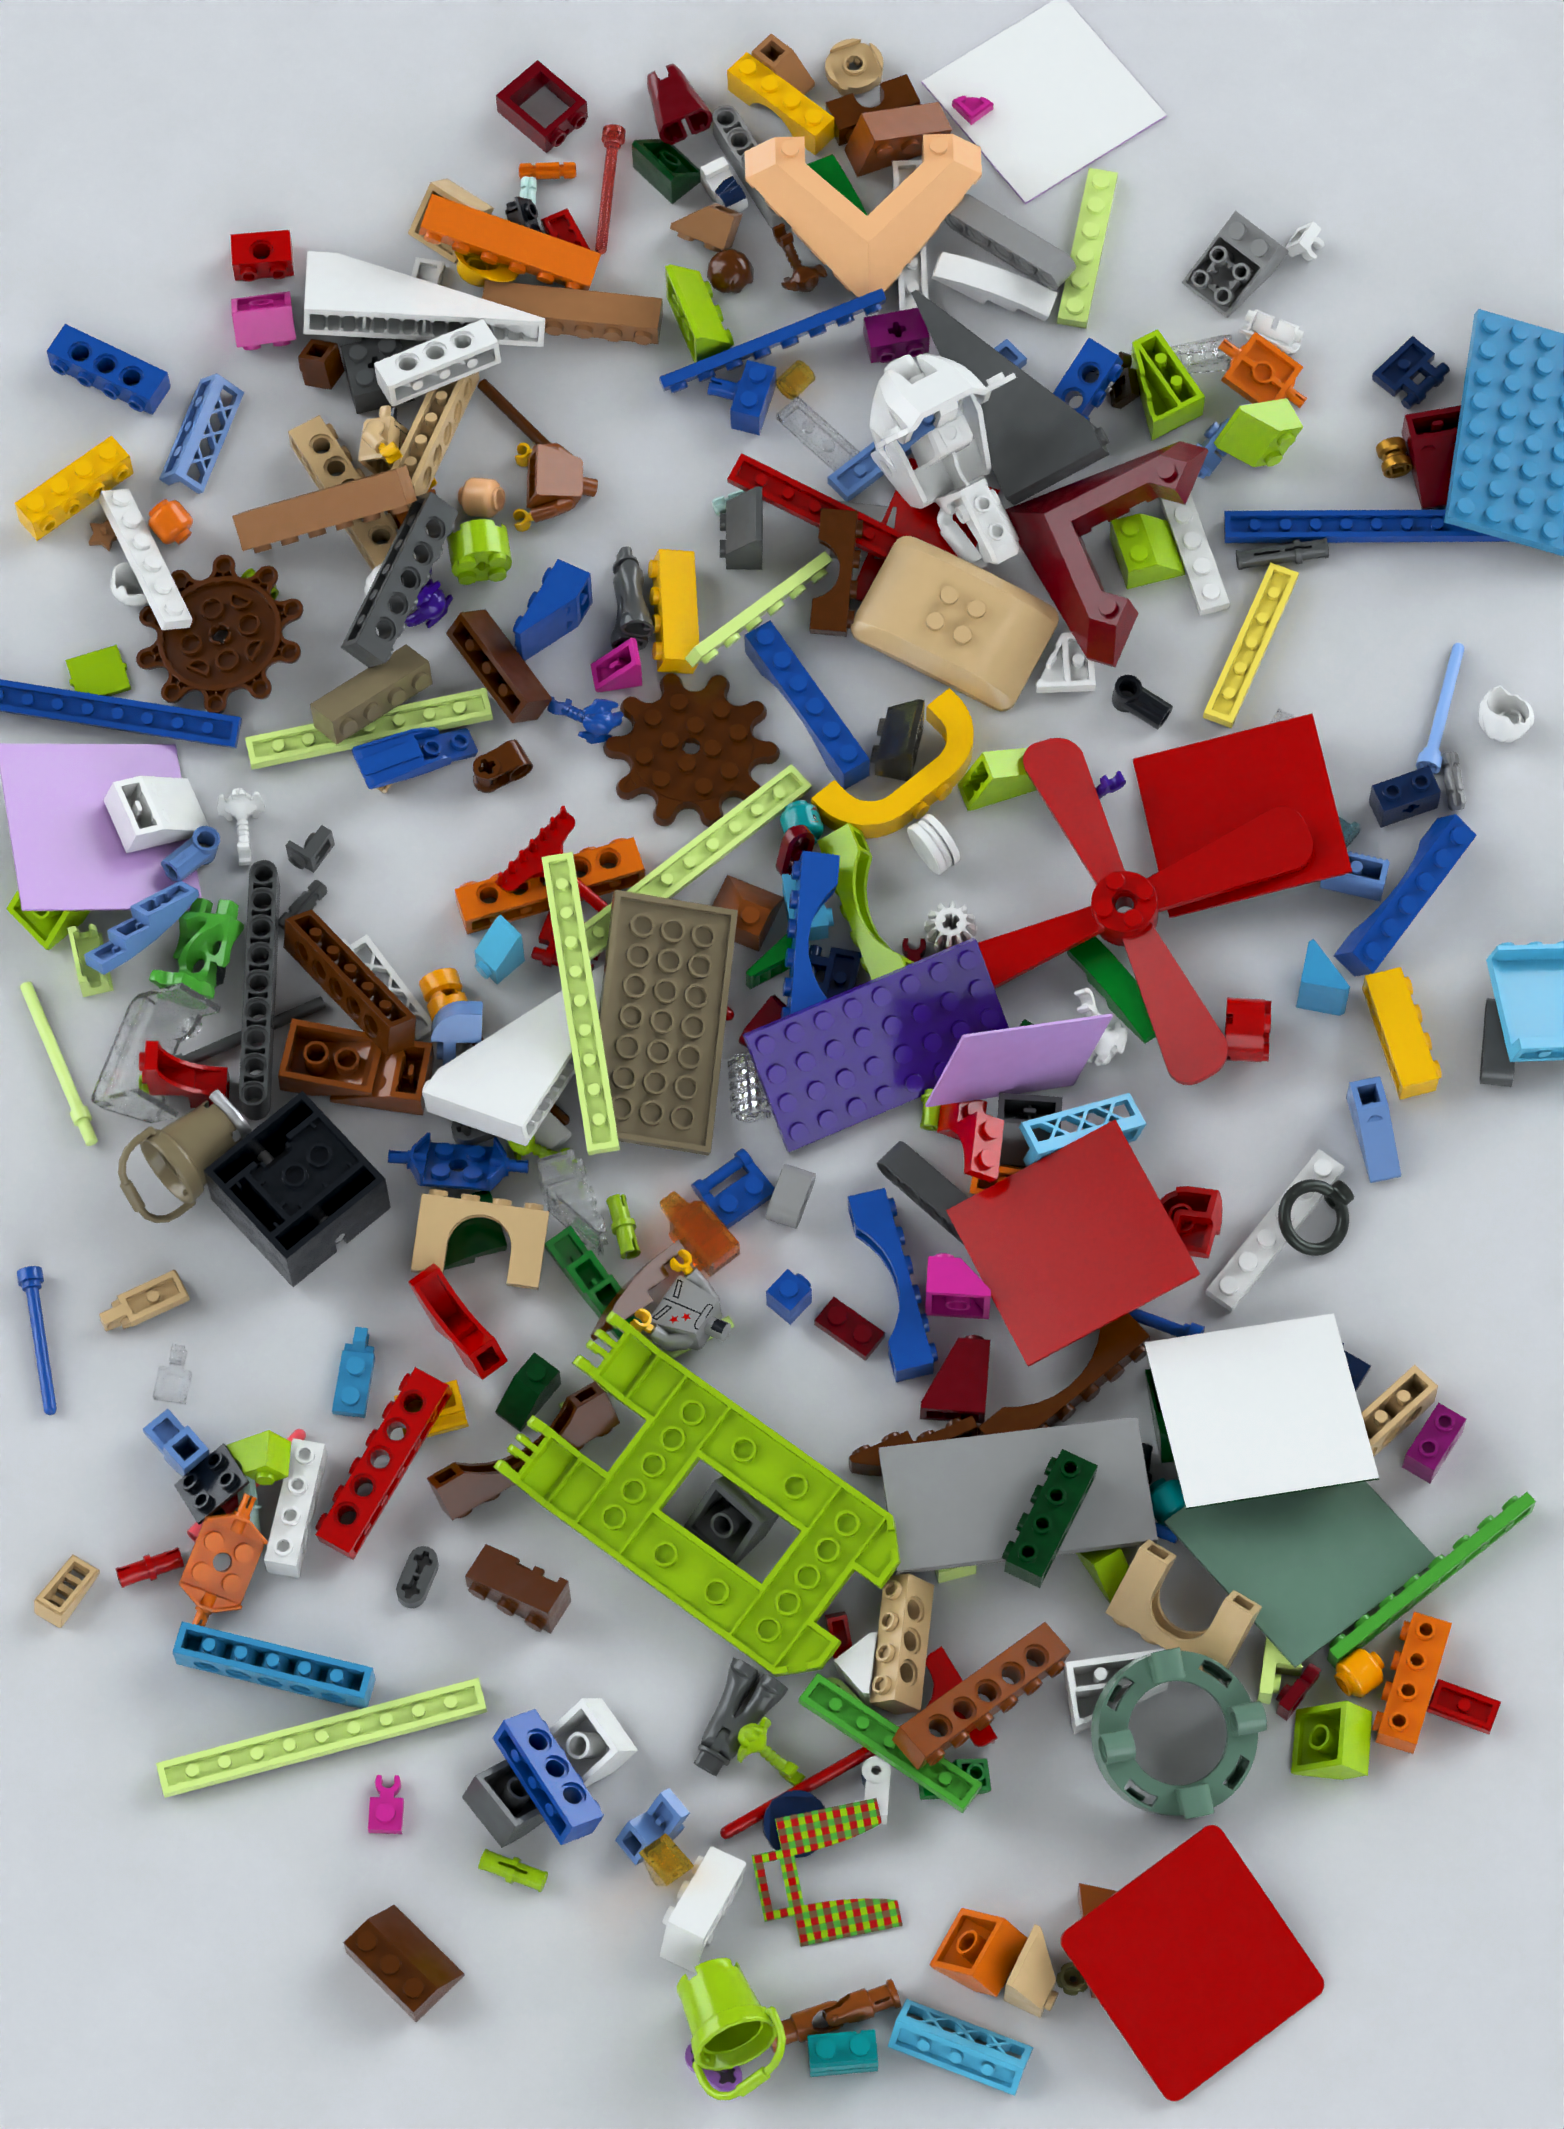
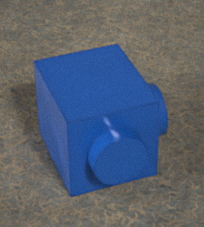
[766,1269,812,1325]

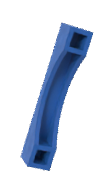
[744,620,870,790]
[1333,814,1477,977]
[781,851,840,1018]
[848,1188,938,1382]

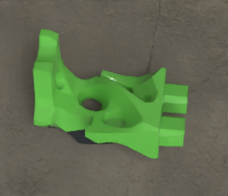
[149,898,244,1006]

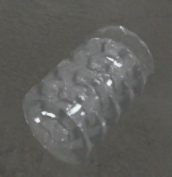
[727,1052,771,1123]

